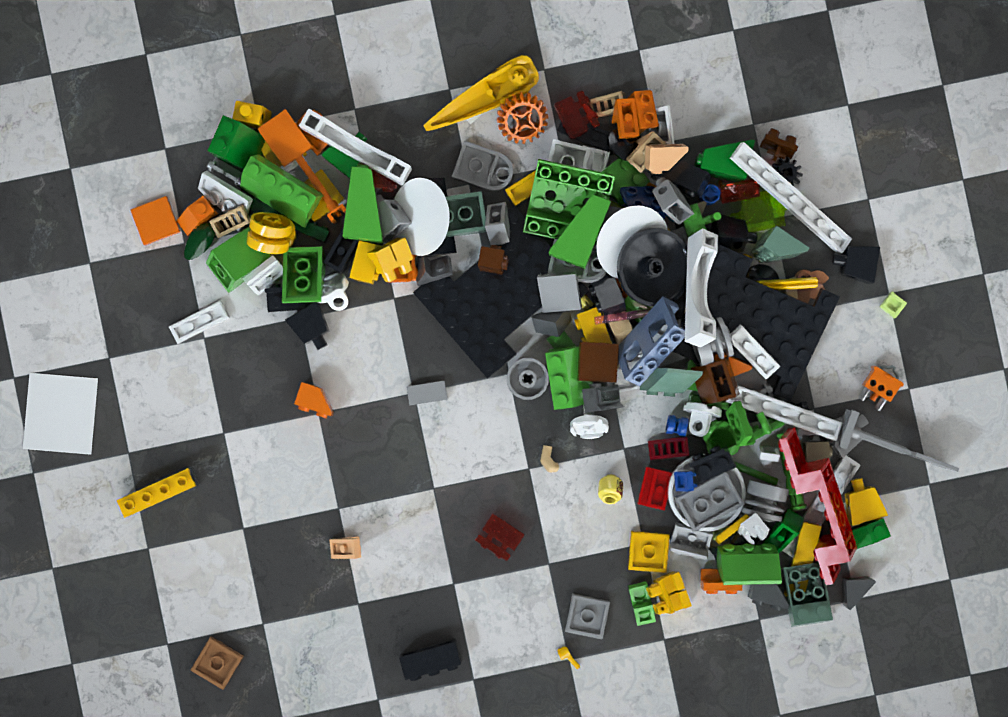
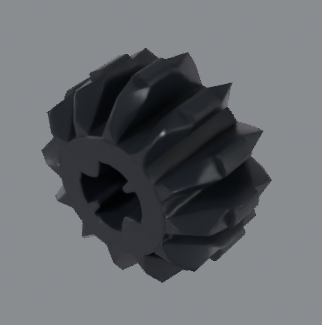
[772,157,803,186]

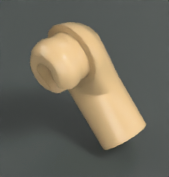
[540,445,559,473]

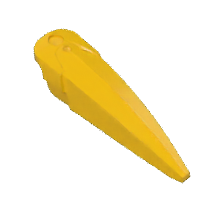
[423,55,539,131]

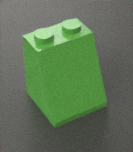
[206,227,271,293]

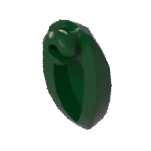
[184,223,215,260]

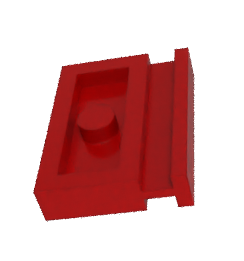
[637,467,672,511]

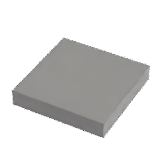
[537,271,582,313]
[565,593,610,639]

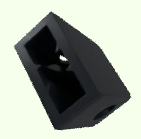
[711,214,758,253]
[832,247,880,284]
[285,302,330,350]

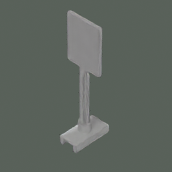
[833,409,959,472]

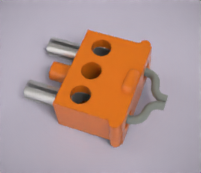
[858,365,904,411]

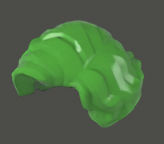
[703,420,740,456]

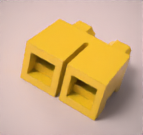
[367,237,413,282]
[646,571,692,614]

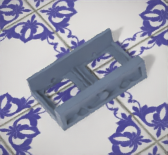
[618,296,685,386]

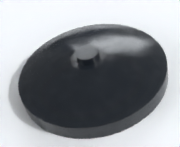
[617,228,687,306]

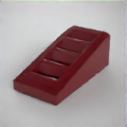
[648,436,689,460]

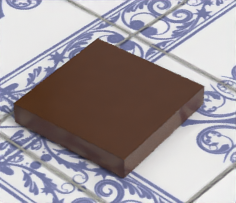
[577,342,619,383]

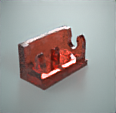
[717,179,760,204]

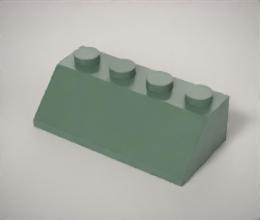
[750,226,809,263]

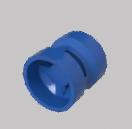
[699,184,720,206]
[665,415,689,437]

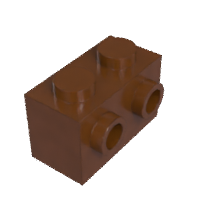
[478,245,509,275]

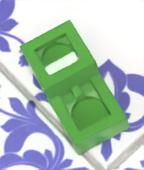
[628,581,656,626]

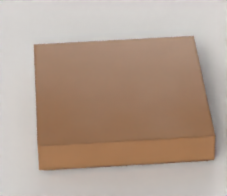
[191,636,244,690]

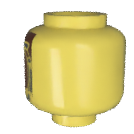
[598,474,623,504]

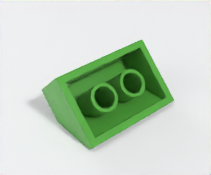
[545,345,593,410]
[716,543,782,585]

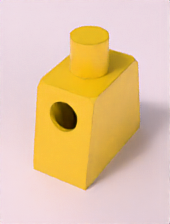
[232,101,272,129]
[845,478,888,526]

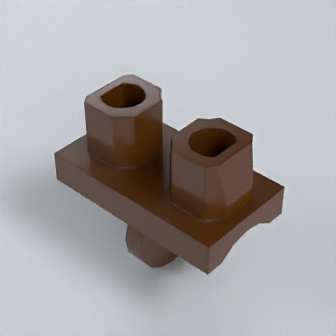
[759,128,798,162]

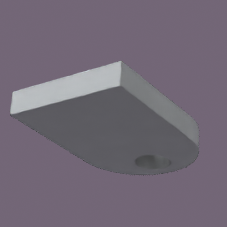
[452,141,513,191]
[548,238,607,283]

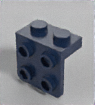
[619,186,666,220]

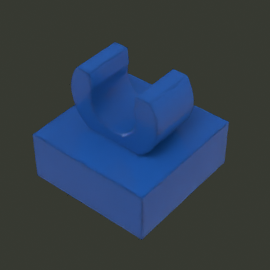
[674,471,697,492]

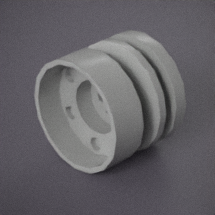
[692,317,734,366]
[742,480,789,522]

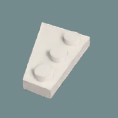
[198,171,253,232]

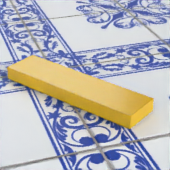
[784,521,822,600]

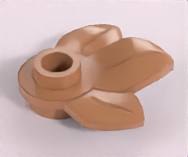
[795,270,829,303]

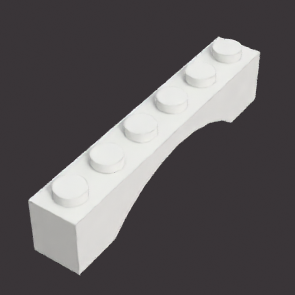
[299,109,412,186]
[685,228,718,347]

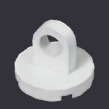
[319,273,349,311]
[683,402,722,437]
[570,405,609,439]

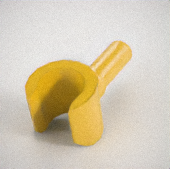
[557,646,580,669]

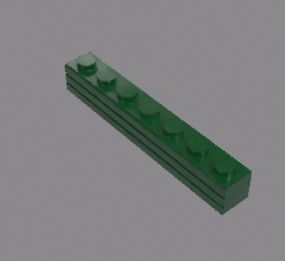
[249,198,330,243]

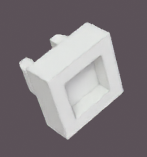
[757,445,780,469]

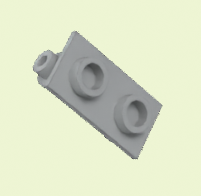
[207,157,242,191]

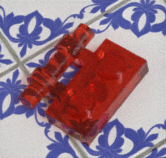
[554,91,600,139]
[475,513,525,561]

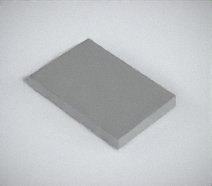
[675,472,745,532]

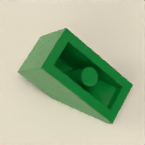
[763,508,804,553]

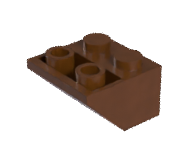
[691,357,740,404]

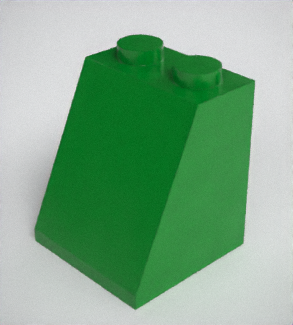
[208,115,265,170]
[694,140,755,183]

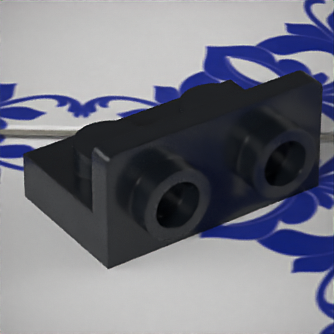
[264,284,307,313]
[689,445,736,483]

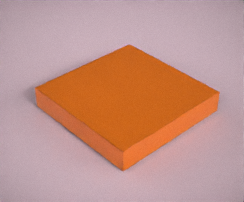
[130,196,181,246]

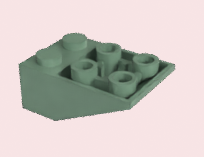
[783,562,833,627]

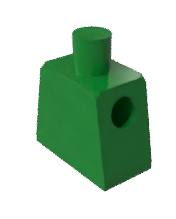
[322,132,367,179]

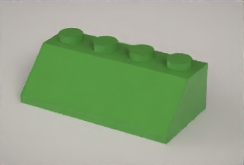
[240,154,323,228]

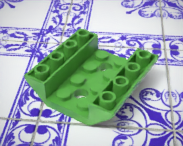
[523,159,615,245]

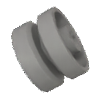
[507,358,549,400]

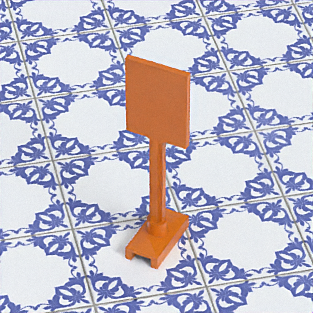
[258,109,346,224]

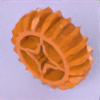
[496,92,549,144]

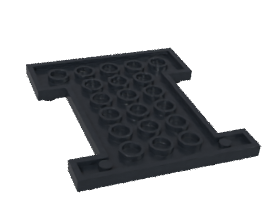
[413,205,589,379]
[672,244,840,401]

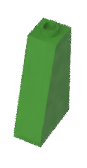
[343,164,383,243]
[549,194,611,269]

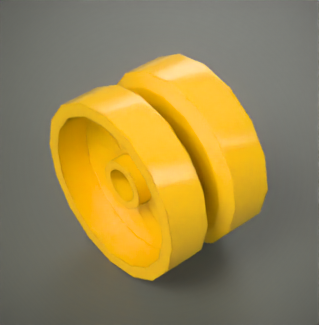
[247,212,293,254]

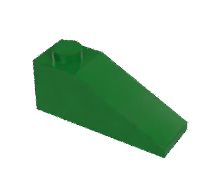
[851,518,891,549]

